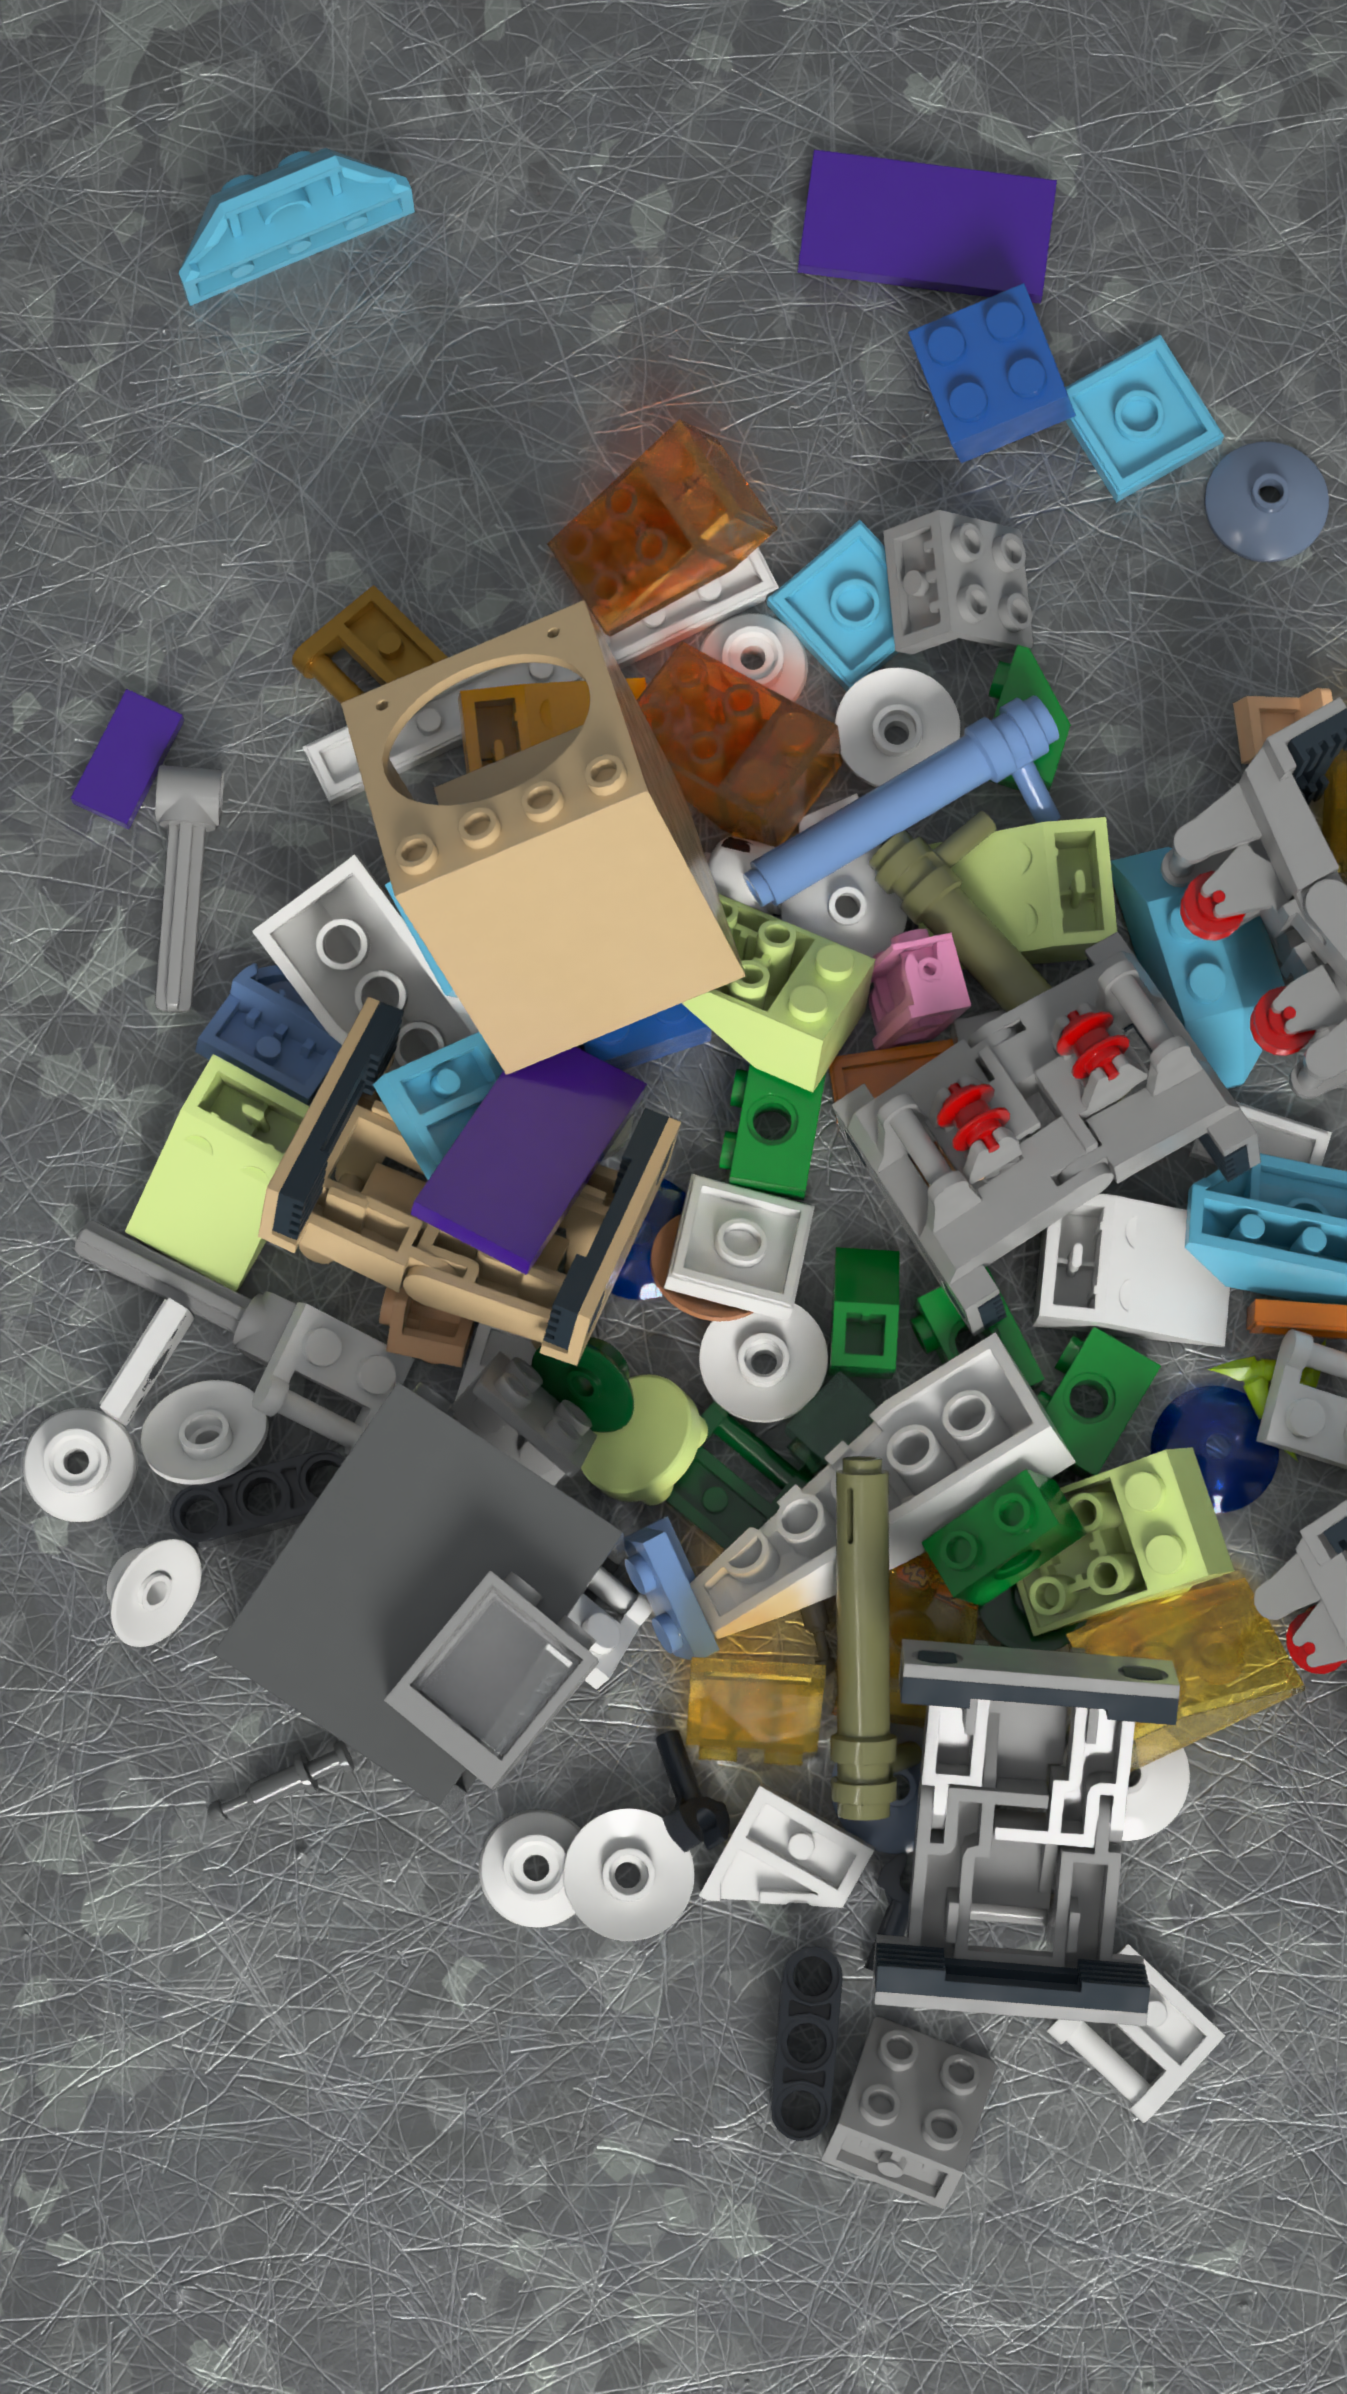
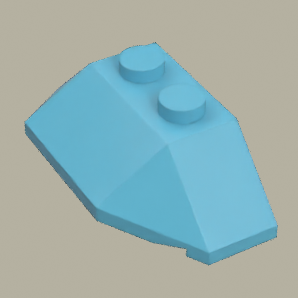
[179,148,415,306]
[1111,847,1285,1089]
[1185,1153,1347,1305]

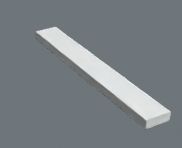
[303,534,779,806]

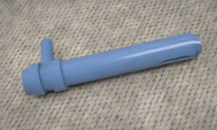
[743,695,1061,907]

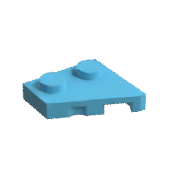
[372,1032,503,1180]

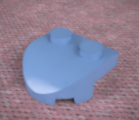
[195,963,342,1106]
[624,1516,720,1662]

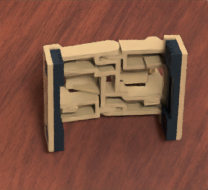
[258,997,681,1366]

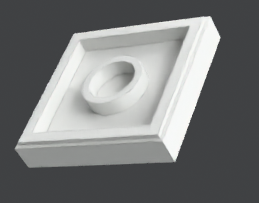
[664,1174,815,1321]

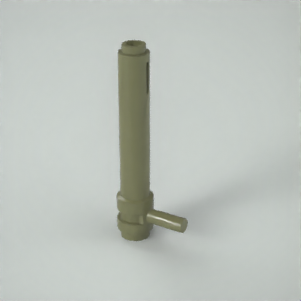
[869,810,1134,1102]
[830,1456,922,1821]

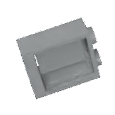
[384,1571,599,1791]

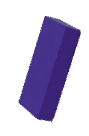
[70,689,185,830]

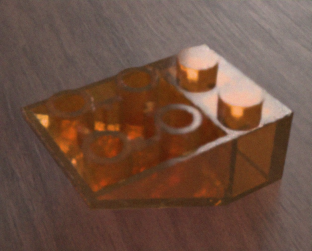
[547,419,778,637]
[637,641,843,847]

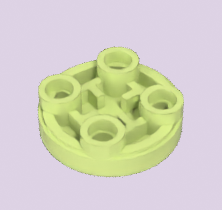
[581,1374,708,1505]

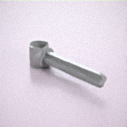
[154,765,224,1013]
[74,1221,296,1367]

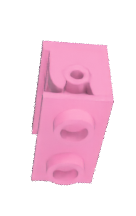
[869,929,971,1050]

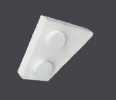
[699,1783,875,1908]

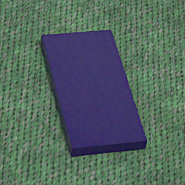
[798,149,1057,304]
[411,1047,647,1275]

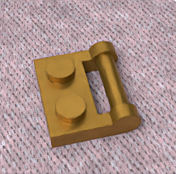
[292,585,448,704]

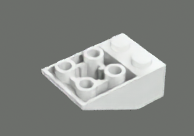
[1033,1193,1230,1348]

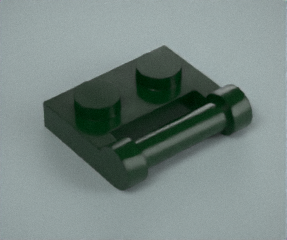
[665,1401,815,1551]

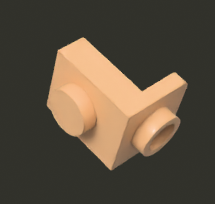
[1233,688,1333,764]
[379,1285,475,1368]

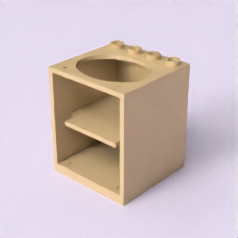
[341,600,746,1075]

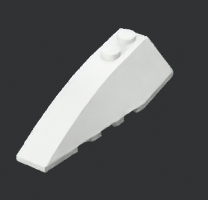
[252,854,479,1072]
[690,1332,1076,1639]

